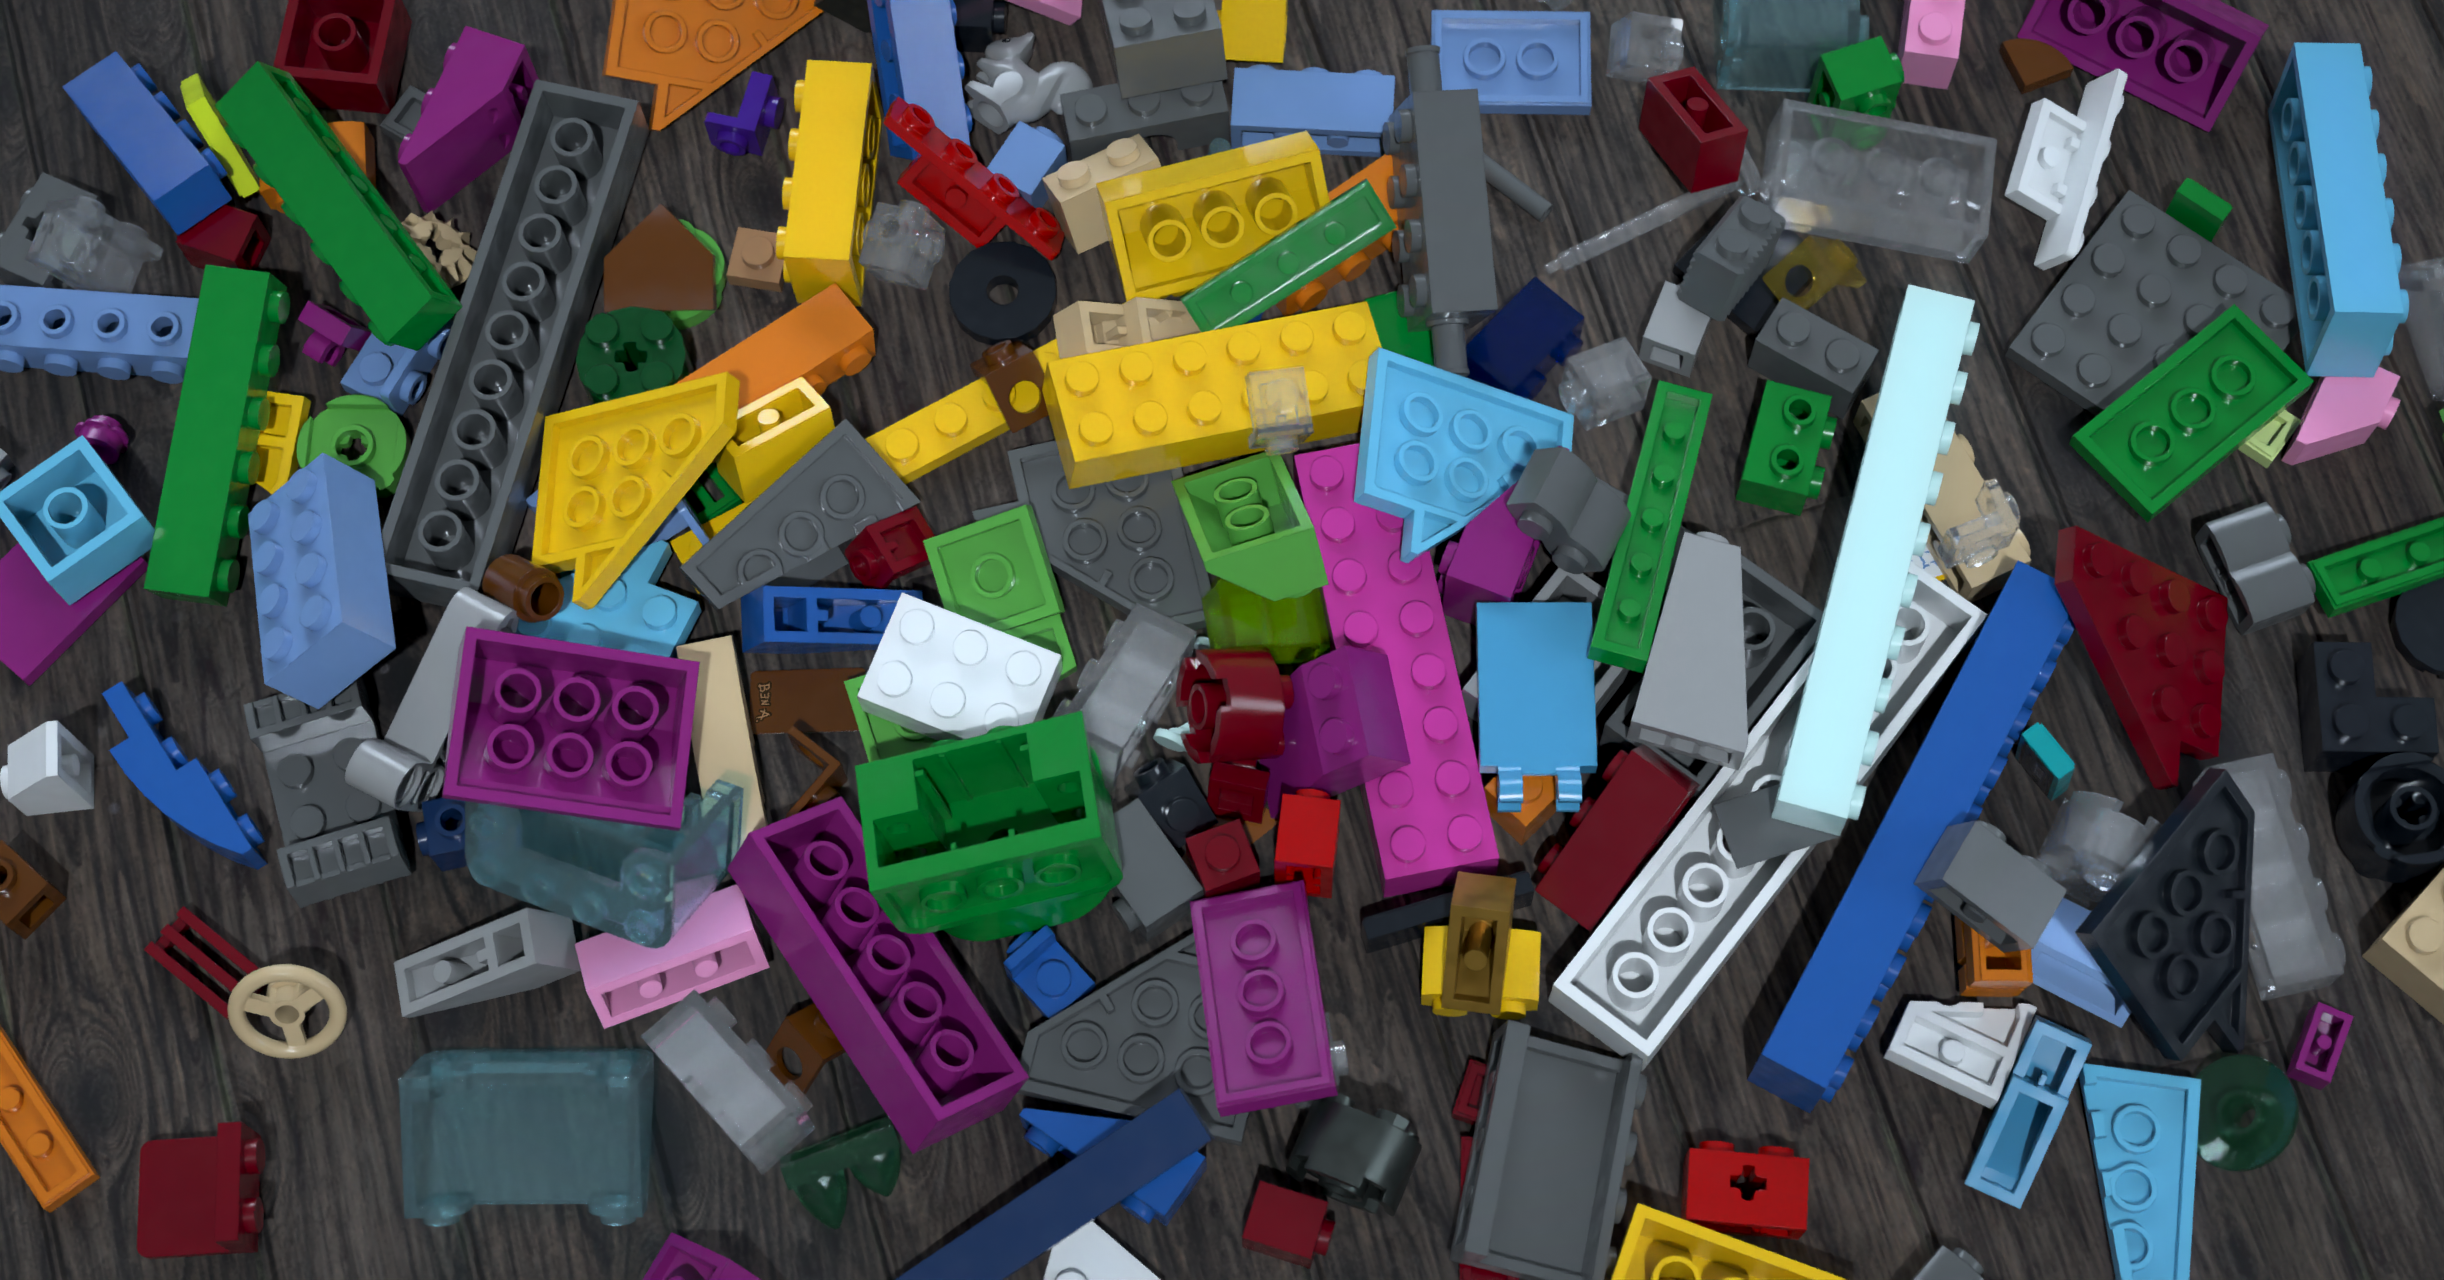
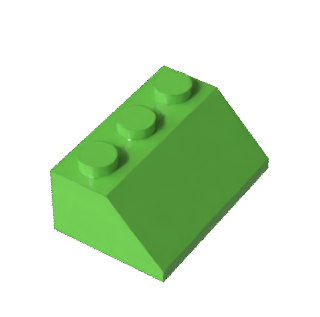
[1171,448,1329,601]

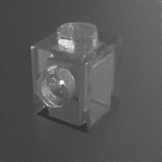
[1606,11,1683,83]
[1559,336,1652,431]

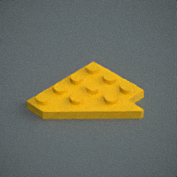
[531,372,740,610]

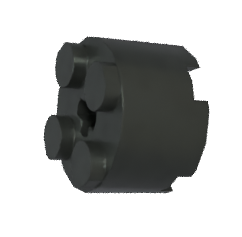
[1286,1092,1422,1216]

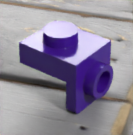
[704,71,784,156]

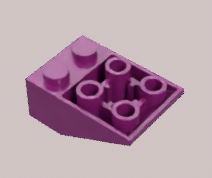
[398,26,539,213]

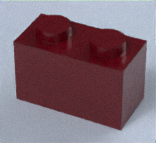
[1638,66,1749,193]

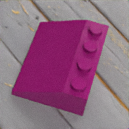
[442,626,700,831]

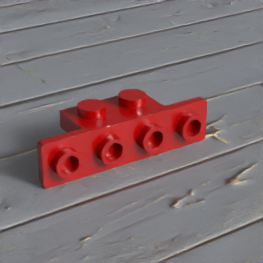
[883,97,1065,261]

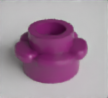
[74,415,129,464]

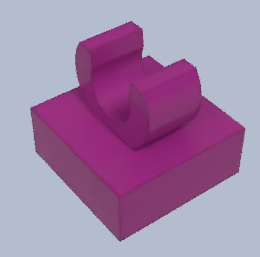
[298,301,372,367]

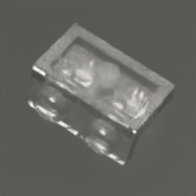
[25,195,164,294]

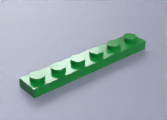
[1587,380,1713,673]

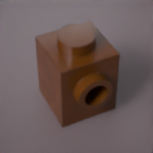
[0,840,67,940]

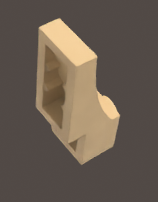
[1053,297,1201,359]

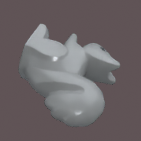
[965,32,1094,134]

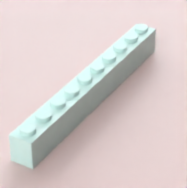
[1771,284,1980,836]

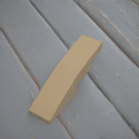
[676,635,768,873]

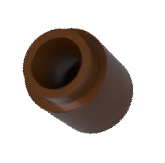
[482,554,564,623]

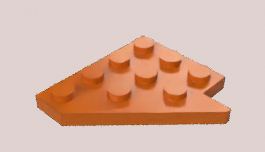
[602,0,823,131]

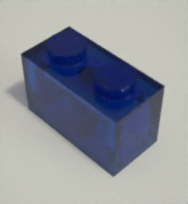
[1465,277,1585,400]

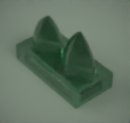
[780,1116,901,1229]

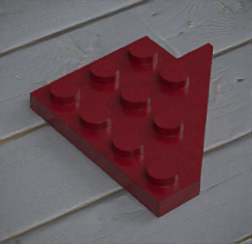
[2054,525,2228,790]

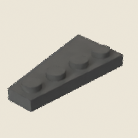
[678,419,921,610]

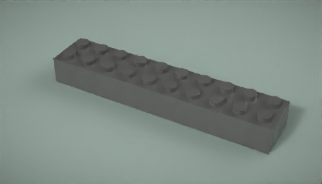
[382,79,650,607]

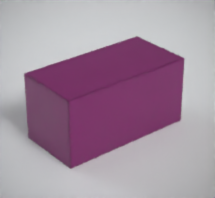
[2285,1002,2354,1090]

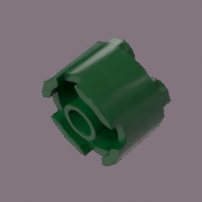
[576,306,694,405]

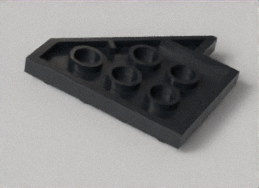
[2075,768,2255,1061]

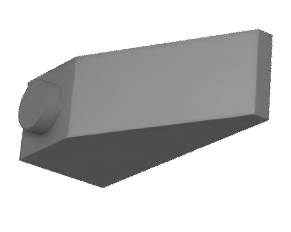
[394,907,581,1018]

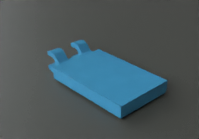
[1476,602,1597,812]

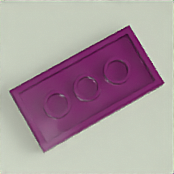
[1189,880,1338,1117]

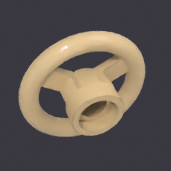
[227,964,347,1059]

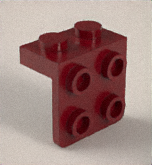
[137,1121,265,1259]

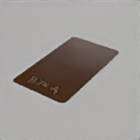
[750,668,866,734]

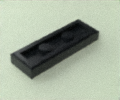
[1361,871,1535,954]

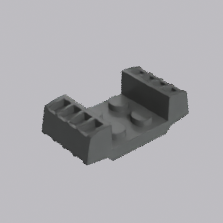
[243,676,412,908]

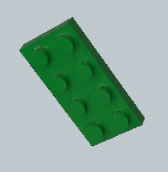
[2069,304,2314,523]

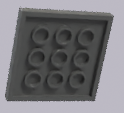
[2005,190,2299,416]

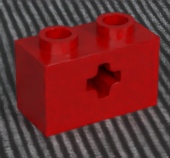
[1274,789,1341,899]
[1681,1141,1810,1240]

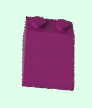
[1437,446,1570,626]
[1259,645,1411,820]

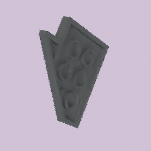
[972,440,1219,637]
[1017,933,1250,1147]

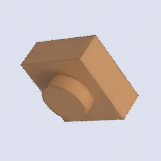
[726,227,784,292]

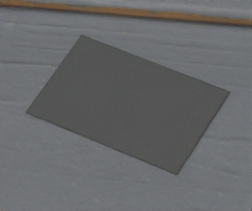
[1713,784,1841,869]

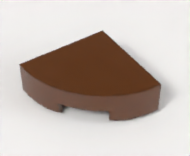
[1999,38,2074,94]

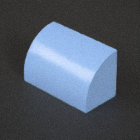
[2031,897,2131,1028]

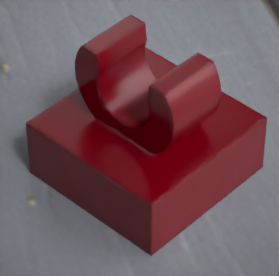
[1207,760,1270,824]

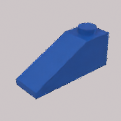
[741,586,923,654]

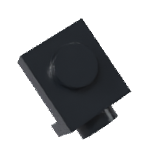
[1124,758,1218,850]

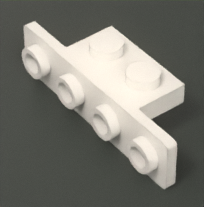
[2004,69,2128,270]

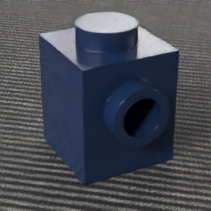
[416,798,510,872]

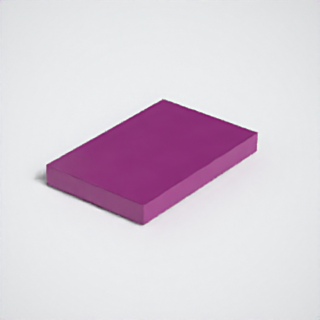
[0,542,148,687]

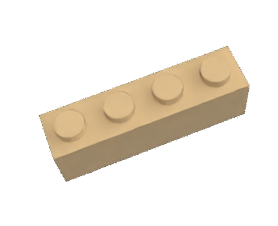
[1853,393,2031,603]

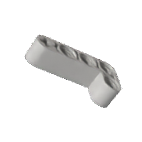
[345,587,519,812]

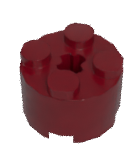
[1176,646,1294,764]

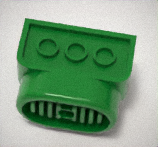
[855,711,1123,942]

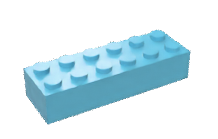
[2268,42,2409,377]

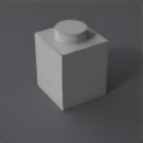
[1638,281,1712,377]

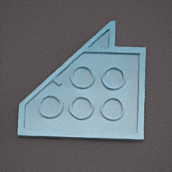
[1354,347,1574,563]

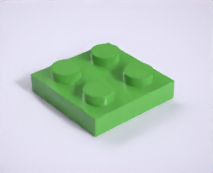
[923,505,1065,631]

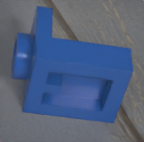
[1003,925,1096,1020]

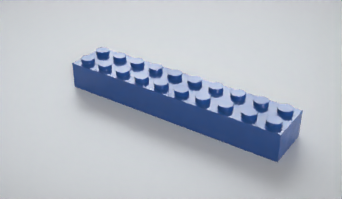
[1747,560,2076,1113]

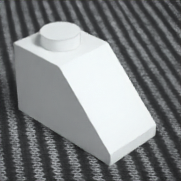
[0,720,94,816]

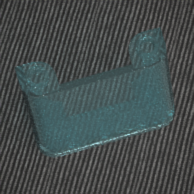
[399,1049,654,1226]

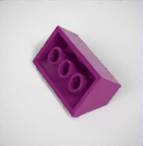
[2017,0,2269,132]

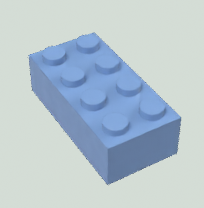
[248,453,396,709]

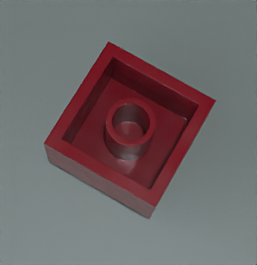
[273,0,412,114]

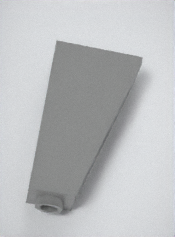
[1626,532,1748,771]

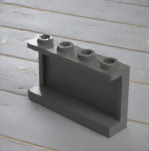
[1449,1020,1647,1280]

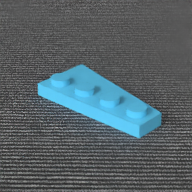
[2079,1063,2201,1280]

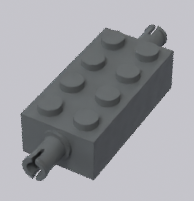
[1382,45,1498,377]

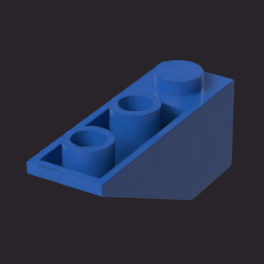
[1019,1108,1207,1226]

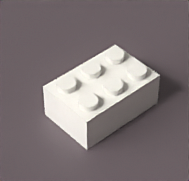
[857,592,1063,741]

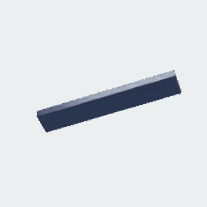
[895,1088,1215,1280]

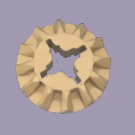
[401,211,477,289]

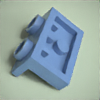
[340,319,453,418]

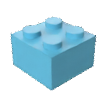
[0,435,155,606]

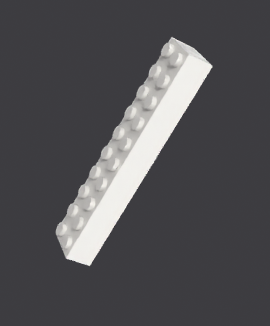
[1548,561,1988,1072]

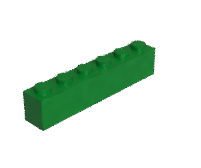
[214,61,463,351]
[143,264,290,607]

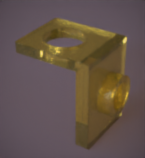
[1763,235,1867,310]

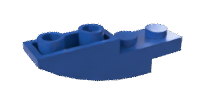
[102,681,267,870]

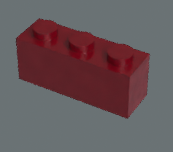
[1535,744,1700,932]

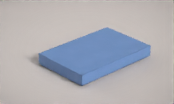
[1431,10,1591,115]

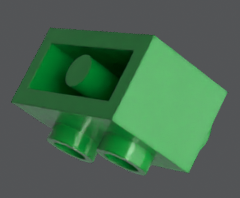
[1806,36,1904,151]
[1735,380,1837,516]

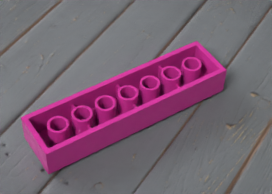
[1294,443,1499,898]

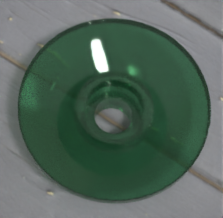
[2195,1054,2299,1172]

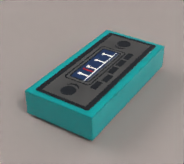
[2015,722,2075,802]

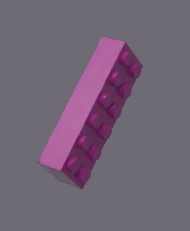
[727,796,1029,1154]

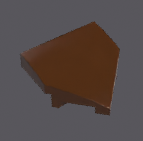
[604,204,717,313]

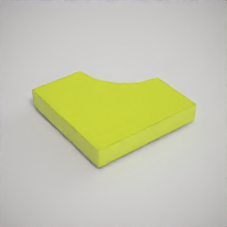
[180,73,260,198]

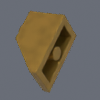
[1441,871,1516,1015]

